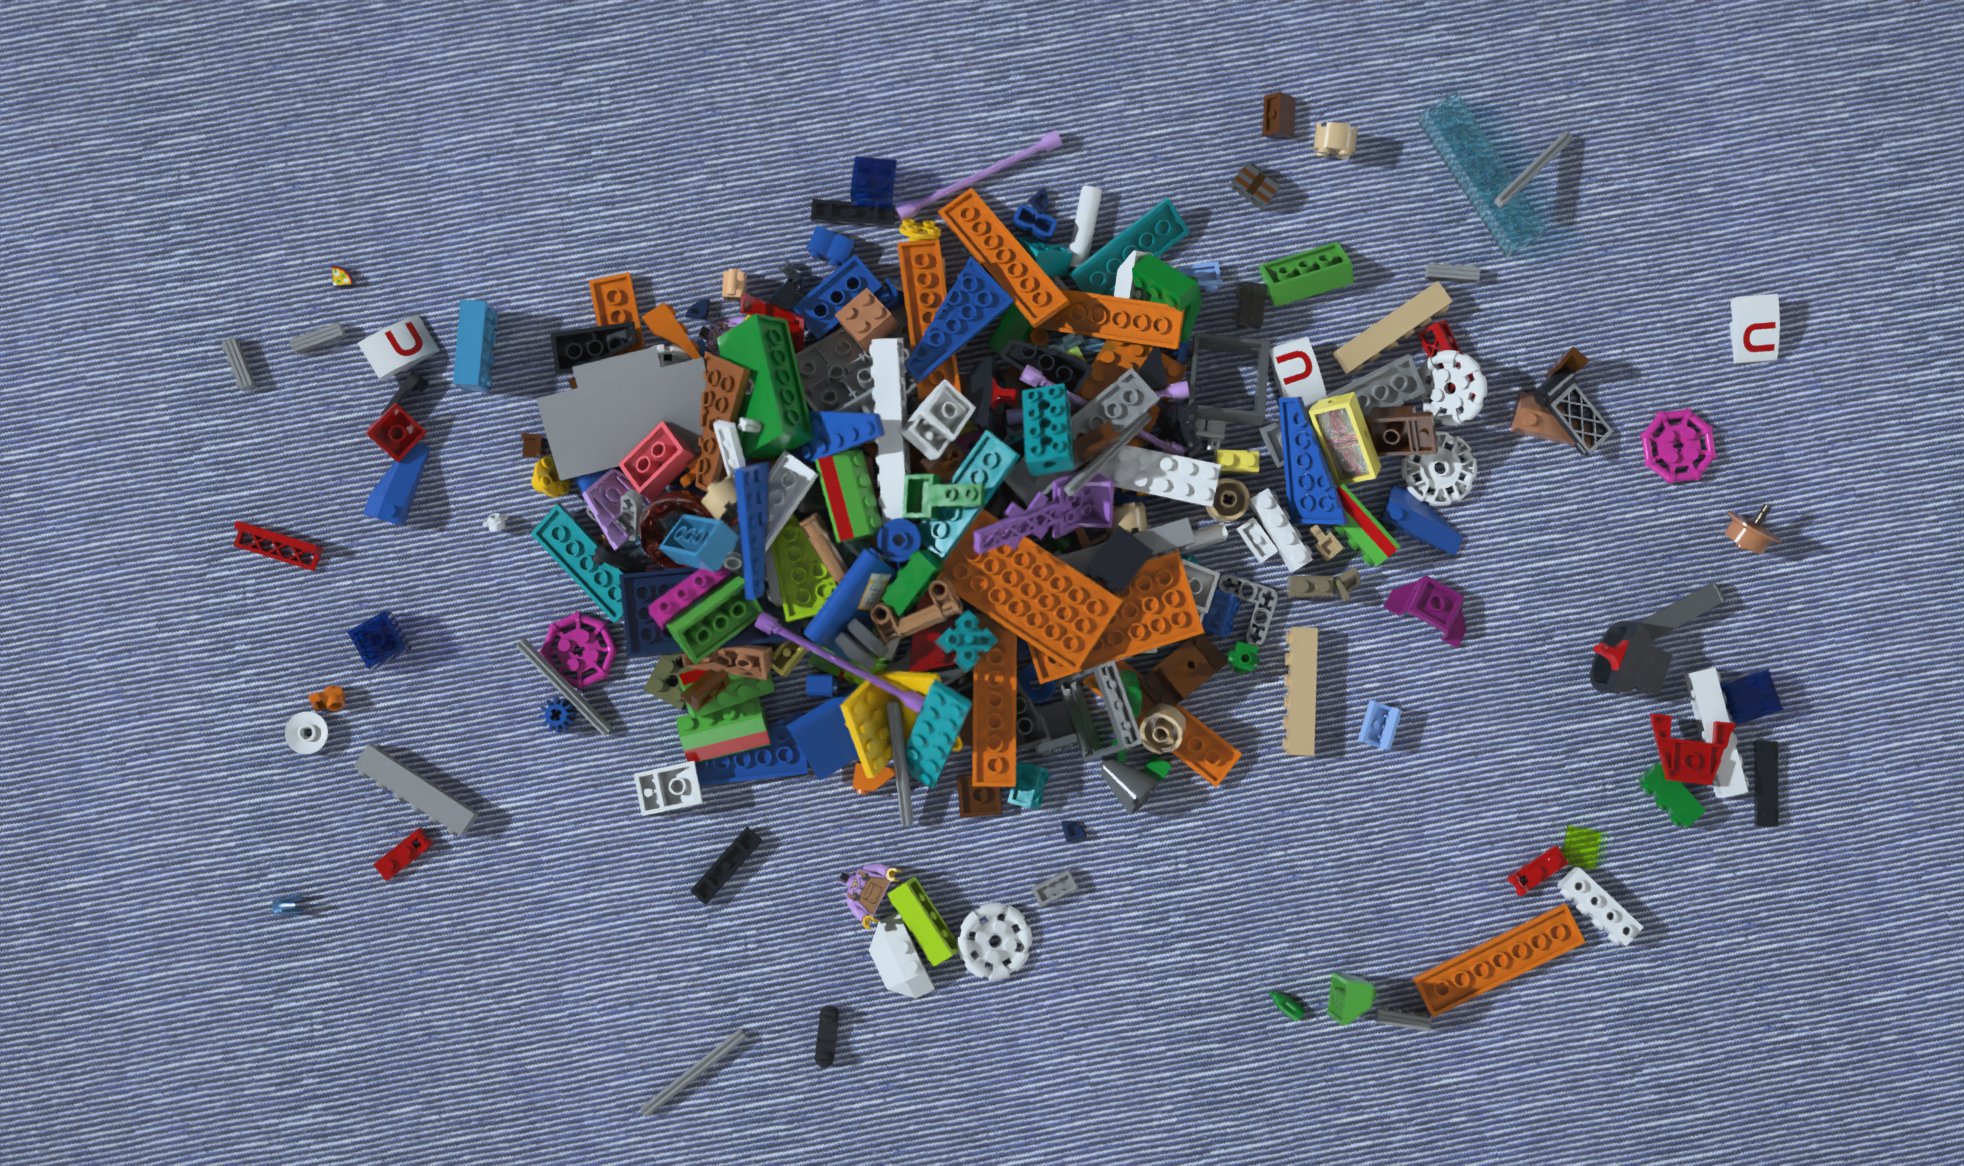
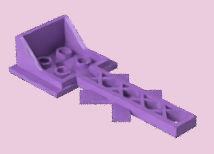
[974,469,1114,554]

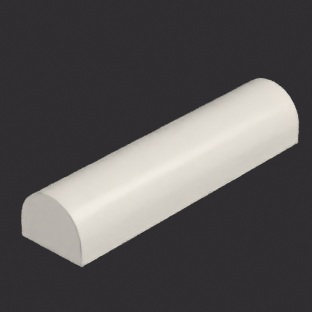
[1069,186,1102,270]
[1150,522,1228,559]

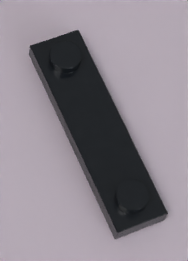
[811,199,895,227]
[1754,741,1778,827]
[690,826,763,905]

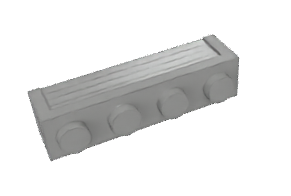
[1425,262,1480,283]
[289,322,346,354]
[222,337,257,392]
[1374,1006,1432,1032]

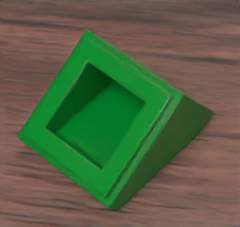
[1142,754,1172,784]

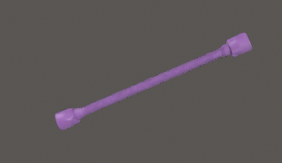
[755,612,926,713]

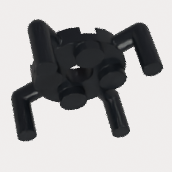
[1147,397,1204,458]

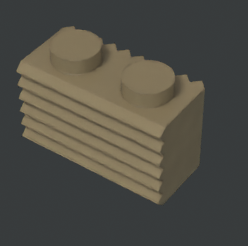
[1287,576,1334,599]

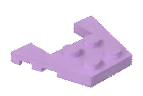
[583,468,671,551]

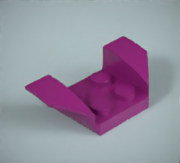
[1383,575,1467,648]

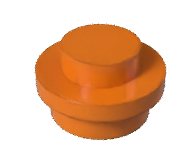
[1028,328,1049,347]

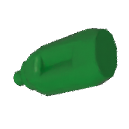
[1269,990,1305,1022]

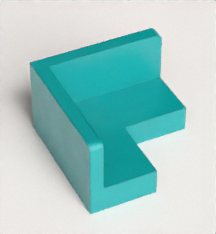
[1016,236,1073,276]

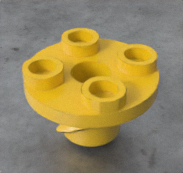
[899,219,941,241]
[531,456,570,498]

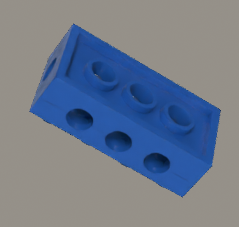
[791,254,883,342]

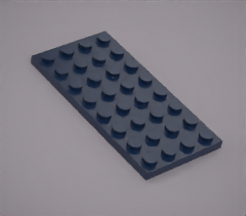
[619,565,801,660]

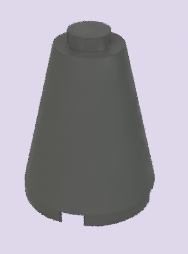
[1099,757,1159,815]

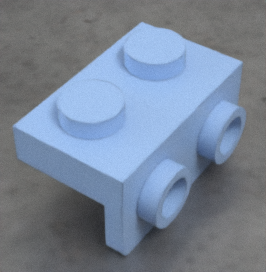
[1176,262,1223,292]
[1358,700,1402,750]

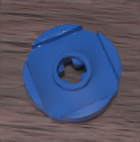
[877,518,922,562]

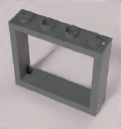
[1183,332,1270,426]
[1057,660,1143,762]

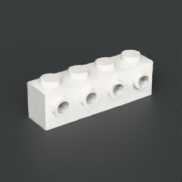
[1249,488,1313,573]
[1557,867,1644,946]

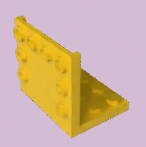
[840,670,963,778]

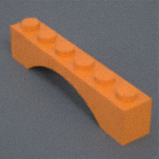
[642,302,707,366]

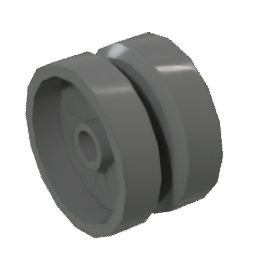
[834,618,889,672]

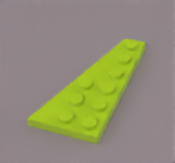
[771,512,837,623]

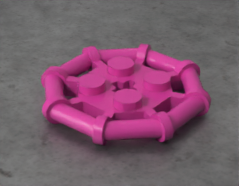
[1640,408,1718,484]
[539,611,619,691]

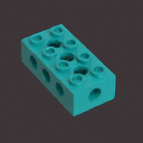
[1022,383,1074,476]

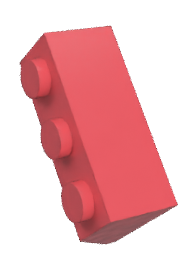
[618,421,697,500]

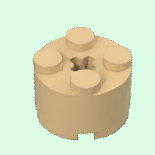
[1313,122,1358,159]
[701,473,738,524]
[1205,478,1250,523]
[1105,502,1148,538]
[1140,703,1186,754]

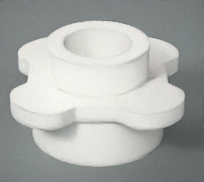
[483,513,508,531]

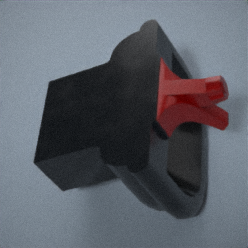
[959,356,1018,438]
[1590,620,1673,695]

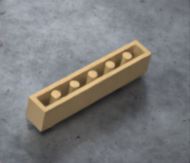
[1332,281,1452,375]
[1282,627,1318,756]

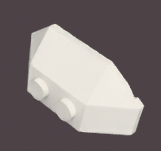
[1114,251,1153,301]
[869,912,935,999]

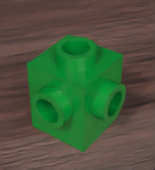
[1227,641,1260,675]

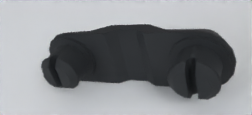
[381,372,429,415]
[591,545,646,574]
[815,1005,839,1068]

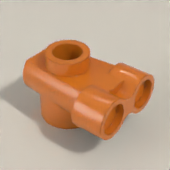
[308,685,346,712]

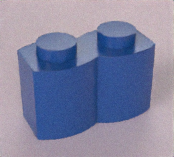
[1013,205,1057,242]
[807,226,856,268]
[806,674,839,697]

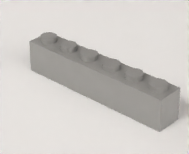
[354,744,479,836]

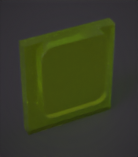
[1562,825,1602,870]

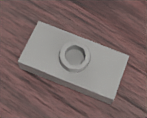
[1031,869,1079,908]

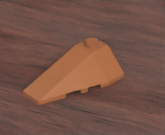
[1510,391,1597,448]
[681,645,773,680]

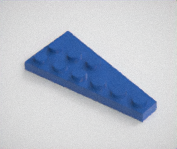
[905,256,1014,383]
[1279,396,1349,525]
[789,410,885,465]
[734,461,769,600]
[695,710,809,786]

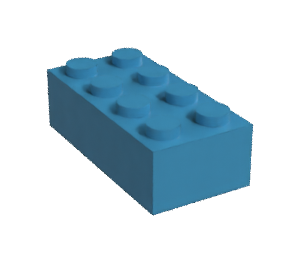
[453,300,498,392]
[659,514,740,572]

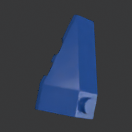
[363,443,431,527]
[1378,484,1463,556]

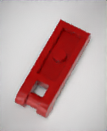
[373,827,434,881]
[1506,845,1569,896]

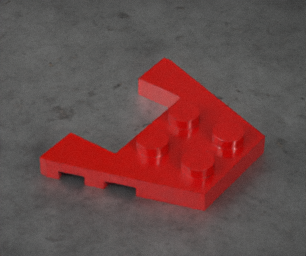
[740,293,805,354]
[1650,713,1736,785]

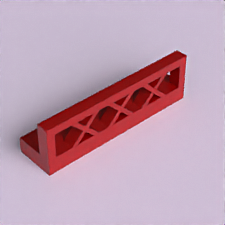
[1417,320,1476,399]
[233,520,323,571]

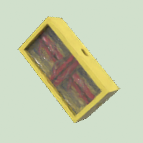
[1309,392,1381,486]

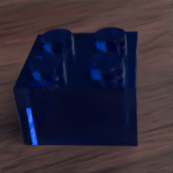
[850,156,897,209]
[348,611,412,670]
[1720,669,1783,724]

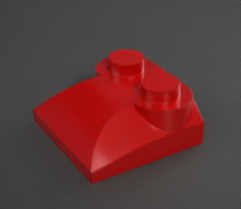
[365,403,427,463]

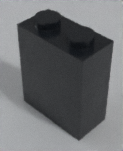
[1087,525,1153,595]

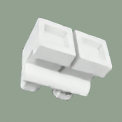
[1187,418,1227,452]

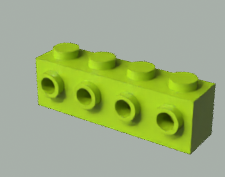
[887,876,958,967]

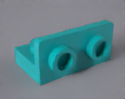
[1007,761,1049,810]

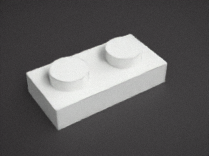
[1236,517,1278,564]

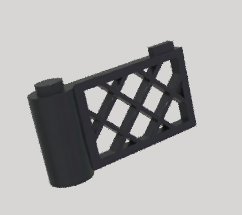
[1533,367,1613,456]

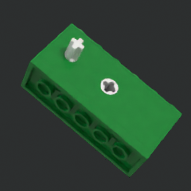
[717,314,814,460]

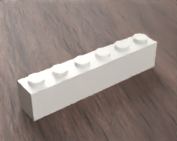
[1684,667,1749,798]

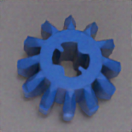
[539,697,577,733]

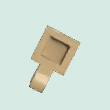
[1307,524,1344,562]

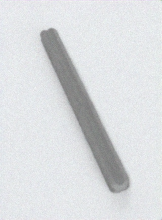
[1494,131,1573,208]
[1064,412,1152,496]
[516,638,612,736]
[887,701,914,826]
[640,1029,747,1117]

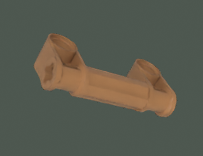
[799,511,851,585]
[871,577,964,645]

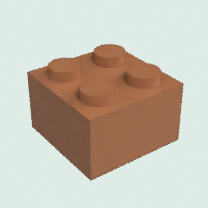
[835,288,899,353]

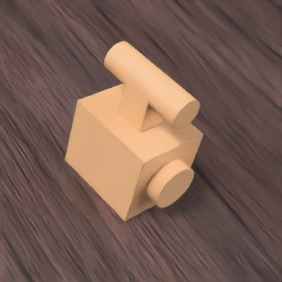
[722,269,747,302]

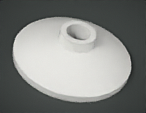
[285,712,328,754]

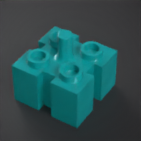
[935,610,998,672]

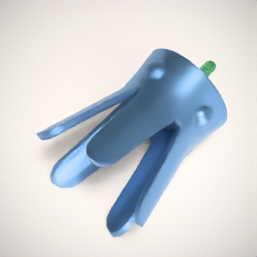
[269,894,304,916]

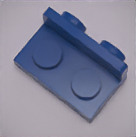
[1202,589,1240,638]

